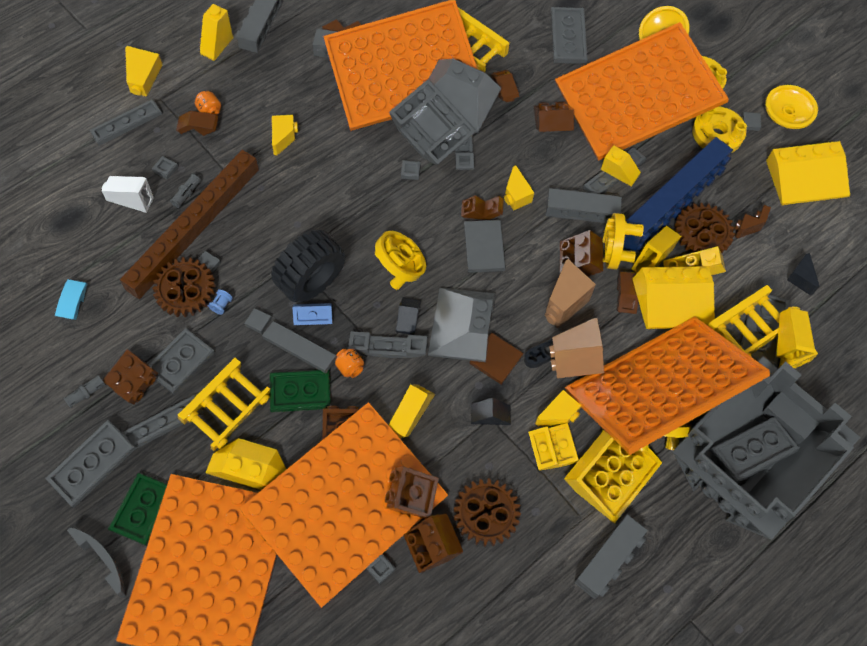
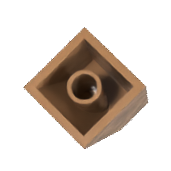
[545,259,596,328]
[549,318,604,378]

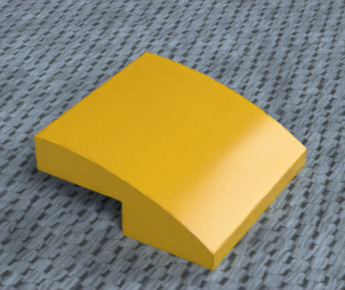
[528,423,579,470]

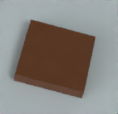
[470,333,524,385]

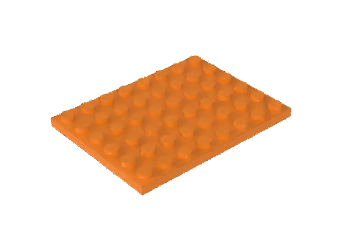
[323,0,477,131]
[555,22,729,161]
[565,317,770,455]
[239,402,448,608]
[116,474,277,646]

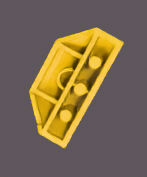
[206,438,286,490]

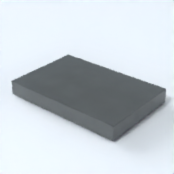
[464,220,505,273]
[149,328,215,395]

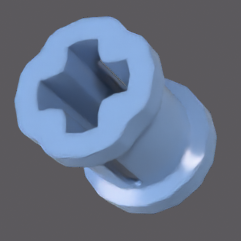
[208,289,233,315]

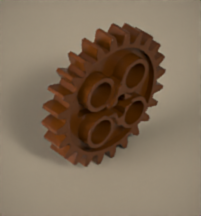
[674,203,735,253]
[152,257,216,317]
[453,478,521,547]

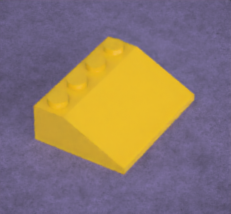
[766,141,850,205]
[632,266,715,329]
[564,430,662,523]

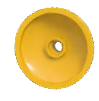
[639,6,690,40]
[765,85,818,129]

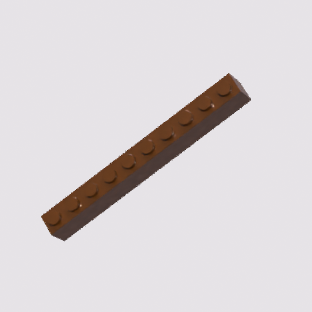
[120,150,259,300]

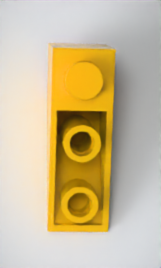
[663,246,726,275]

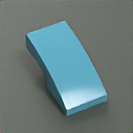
[55,279,87,320]

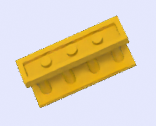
[458,7,509,73]
[708,285,780,357]
[177,358,270,451]

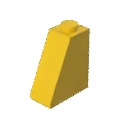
[200,4,233,61]
[126,46,162,97]
[631,226,682,273]
[776,307,815,361]
[389,384,435,438]

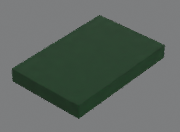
[270,370,330,412]
[108,473,167,546]

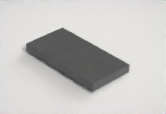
[551,7,588,64]
[740,290,790,367]
[710,416,800,483]
[45,420,136,508]

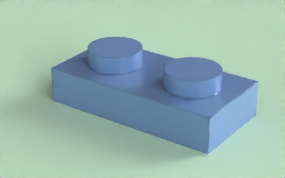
[293,303,332,325]

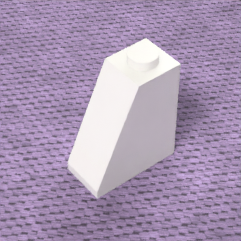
[102,176,154,213]

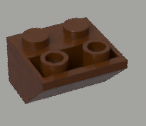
[534,102,574,132]
[560,230,603,277]
[404,514,463,573]

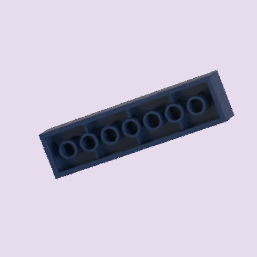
[623,137,733,252]

